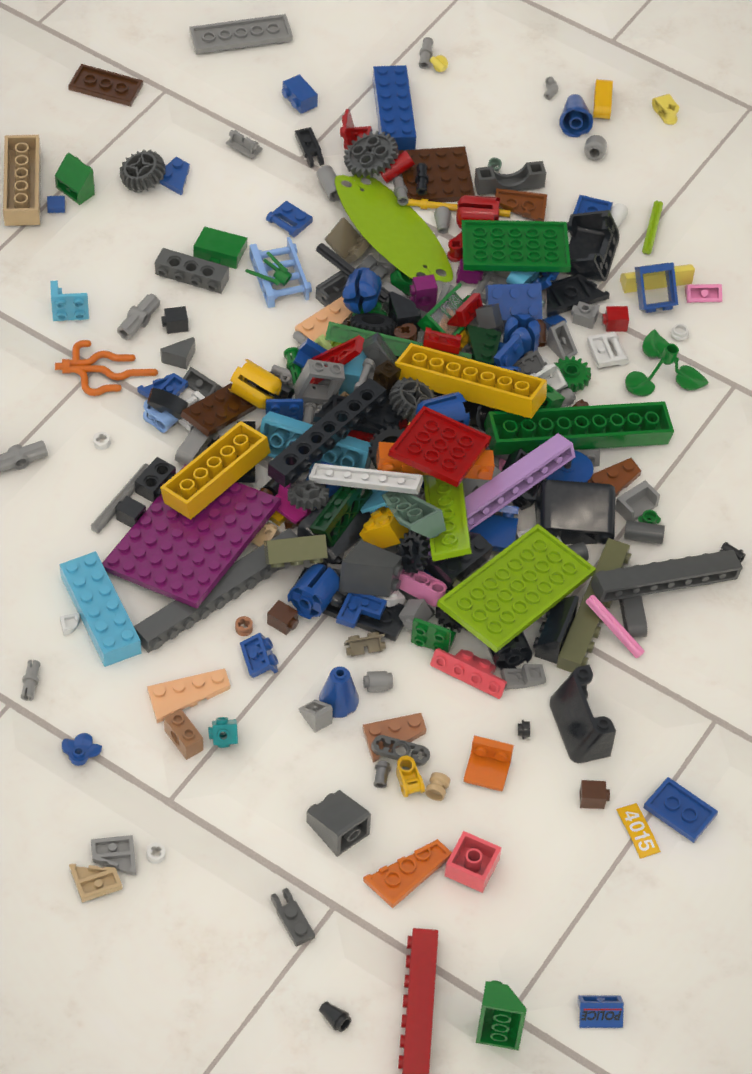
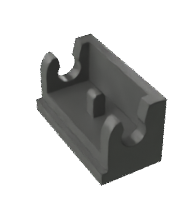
[316,271,348,307]

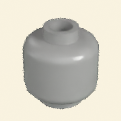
[584,135,607,160]

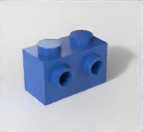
[282,74,318,114]

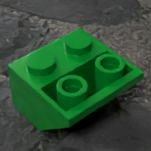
[55,153,95,205]

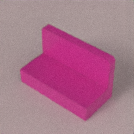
[276,484,311,524]

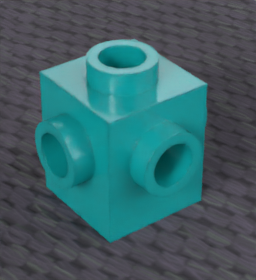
[208,717,238,748]

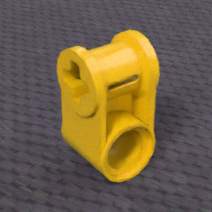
[396,756,425,797]

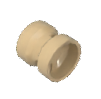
[425,772,451,801]

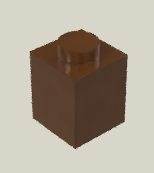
[267,600,299,635]
[579,780,610,809]

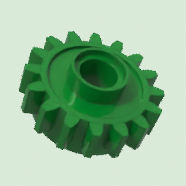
[554,356,591,392]

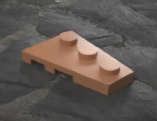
[363,713,427,762]

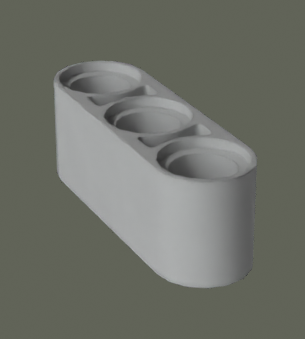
[175,427,218,465]

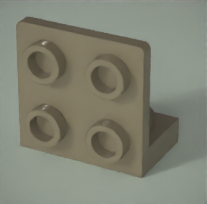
[325,217,371,264]

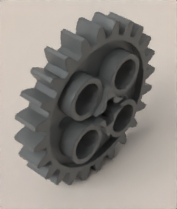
[343,131,399,178]

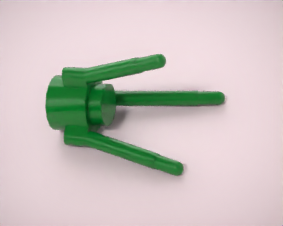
[245,251,292,286]

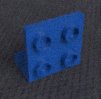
[265,399,303,421]

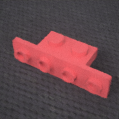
[430,648,507,699]

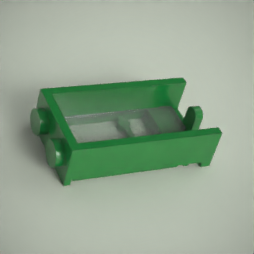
[417,283,470,335]

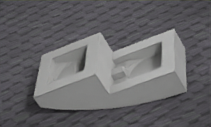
[501,664,546,689]

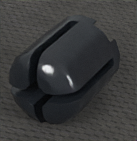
[487,632,533,671]

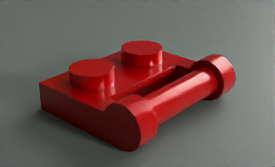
[423,327,462,355]

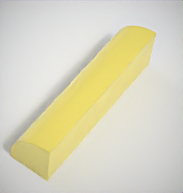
[620,264,695,293]

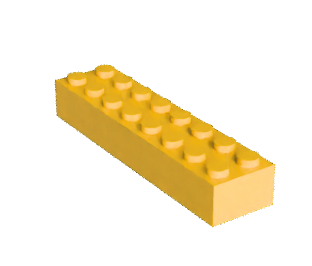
[395,343,547,419]

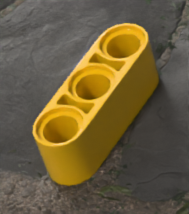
[593,79,613,119]

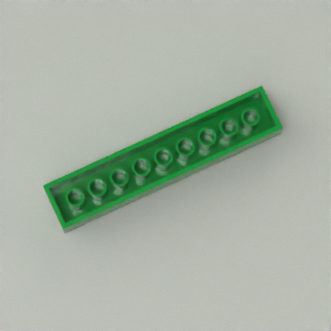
[484,401,674,455]

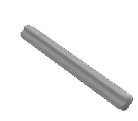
[91,464,149,533]

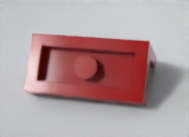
[447,293,483,327]

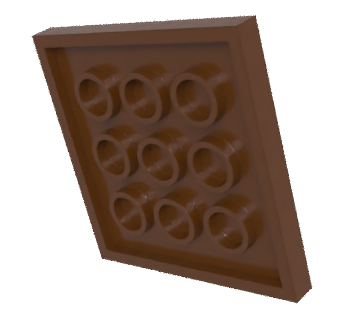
[398,146,475,203]

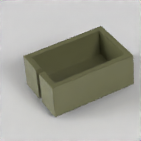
[264,534,328,568]

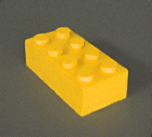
[359,487,423,549]

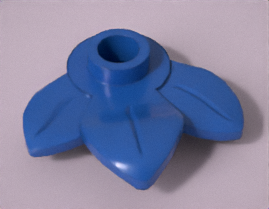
[62,733,102,766]

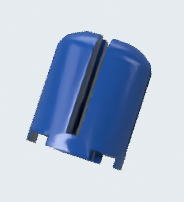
[342,267,382,314]
[503,313,541,360]
[416,392,470,426]
[287,563,340,619]

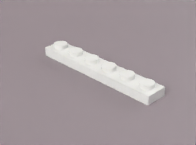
[309,463,424,495]

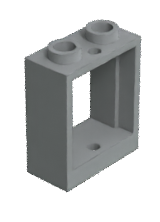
[294,359,345,404]

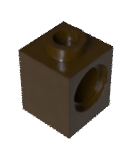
[373,360,401,393]

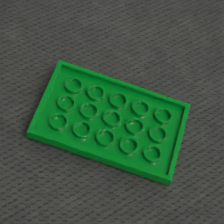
[461,220,571,273]

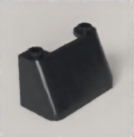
[562,210,619,282]
[534,480,616,544]
[297,493,372,570]
[549,665,616,763]

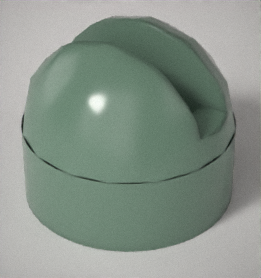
[488,157,502,172]

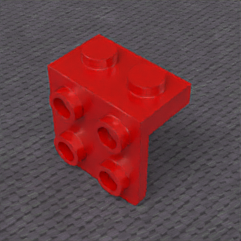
[340,109,373,150]

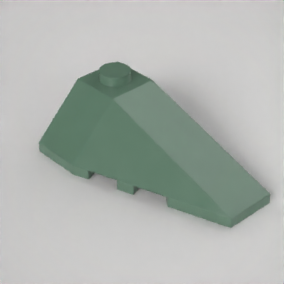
[382,491,446,539]

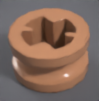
[235,616,253,636]

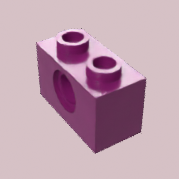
[409,274,438,313]

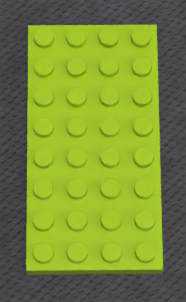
[437,524,596,652]

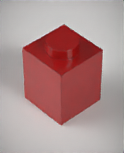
[602,306,629,332]

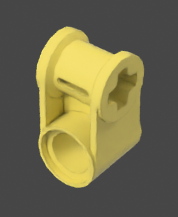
[652,94,679,125]

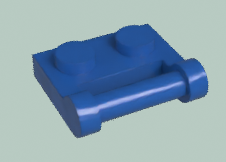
[266,201,313,237]

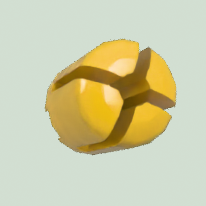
[228,359,282,410]

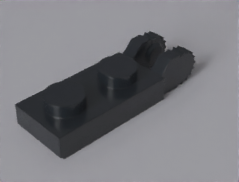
[295,127,324,168]

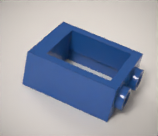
[635,262,678,313]

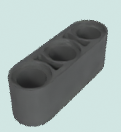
[619,596,647,638]

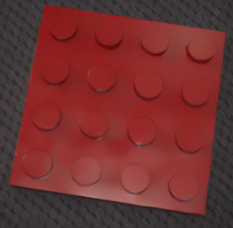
[388,406,492,487]

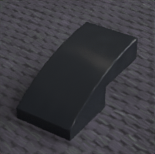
[147,388,188,420]

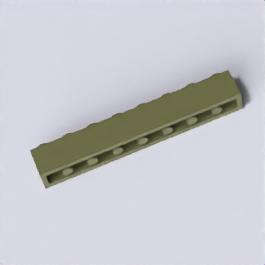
[557,538,632,673]

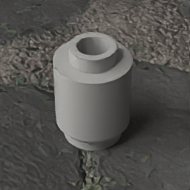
[363,671,393,692]

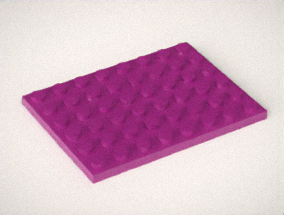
[102,464,282,609]

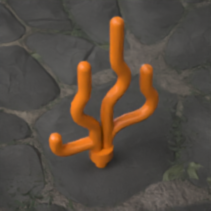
[55,340,158,396]

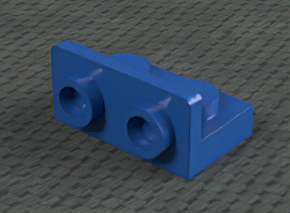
[240,633,279,678]

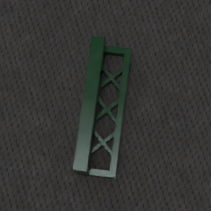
[310,486,373,547]

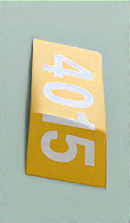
[616,803,661,859]

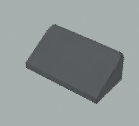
[183,367,223,397]

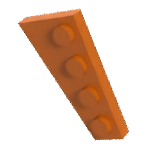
[363,839,452,908]

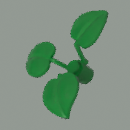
[625,329,709,396]

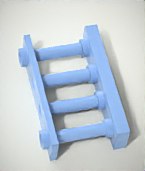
[249,237,312,308]

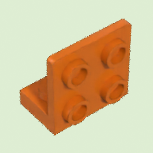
[463,735,514,791]

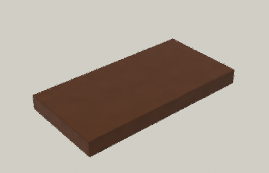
[68,64,143,107]

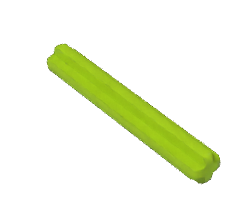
[642,201,663,255]

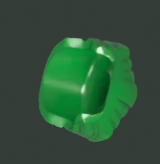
[390,268,418,296]

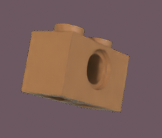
[164,709,204,760]

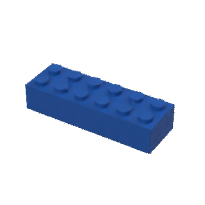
[373,65,416,151]

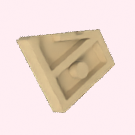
[69,864,122,902]

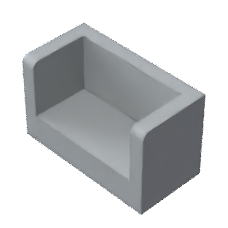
[615,480,660,521]

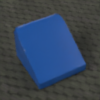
[542,314,567,330]

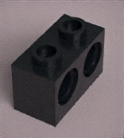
[135,457,176,502]

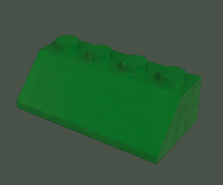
[476,981,527,1051]

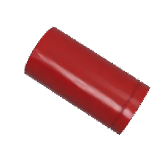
[379,150,415,183]

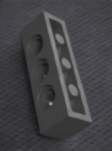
[155,248,229,294]

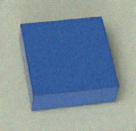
[47,196,65,213]

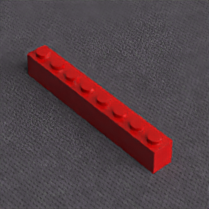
[398,928,438,1074]

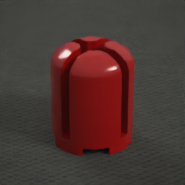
[456,195,500,229]

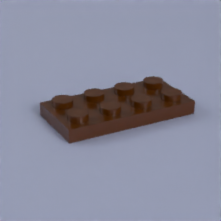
[181,383,257,437]

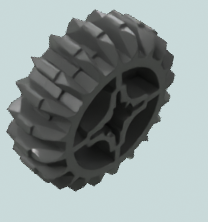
[119,149,166,193]
[388,377,437,422]

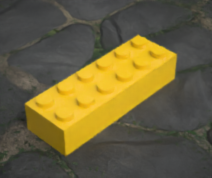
[160,421,271,520]

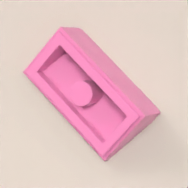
[685,284,722,303]

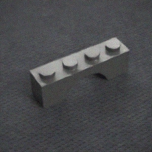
[474,161,546,195]

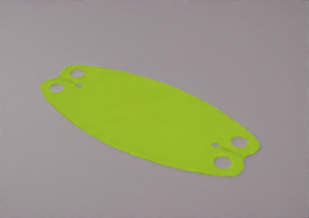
[335,174,453,282]

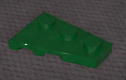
[465,325,502,365]

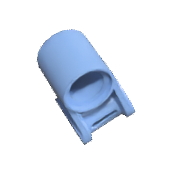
[143,399,178,433]

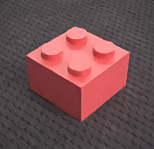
[445,831,502,893]

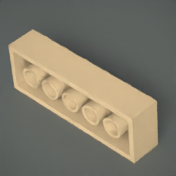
[3,135,41,226]

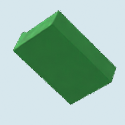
[193,226,247,269]

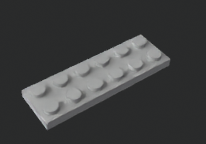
[189,14,293,54]

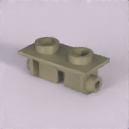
[344,632,386,657]

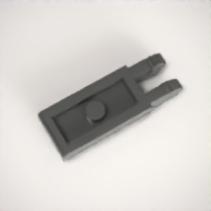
[271,888,315,947]

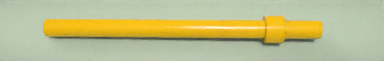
[407,199,511,217]

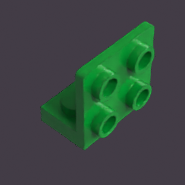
[411,618,456,653]

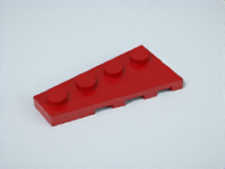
[310,335,365,384]

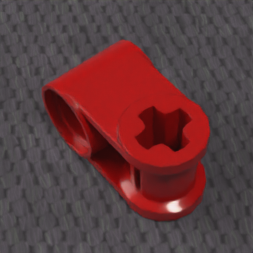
[447,231,463,262]

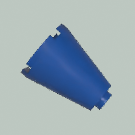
[559,94,593,137]
[319,666,359,718]

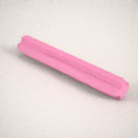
[585,595,645,658]

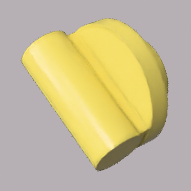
[430,55,448,72]

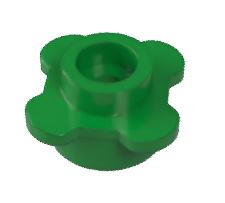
[638,510,661,524]

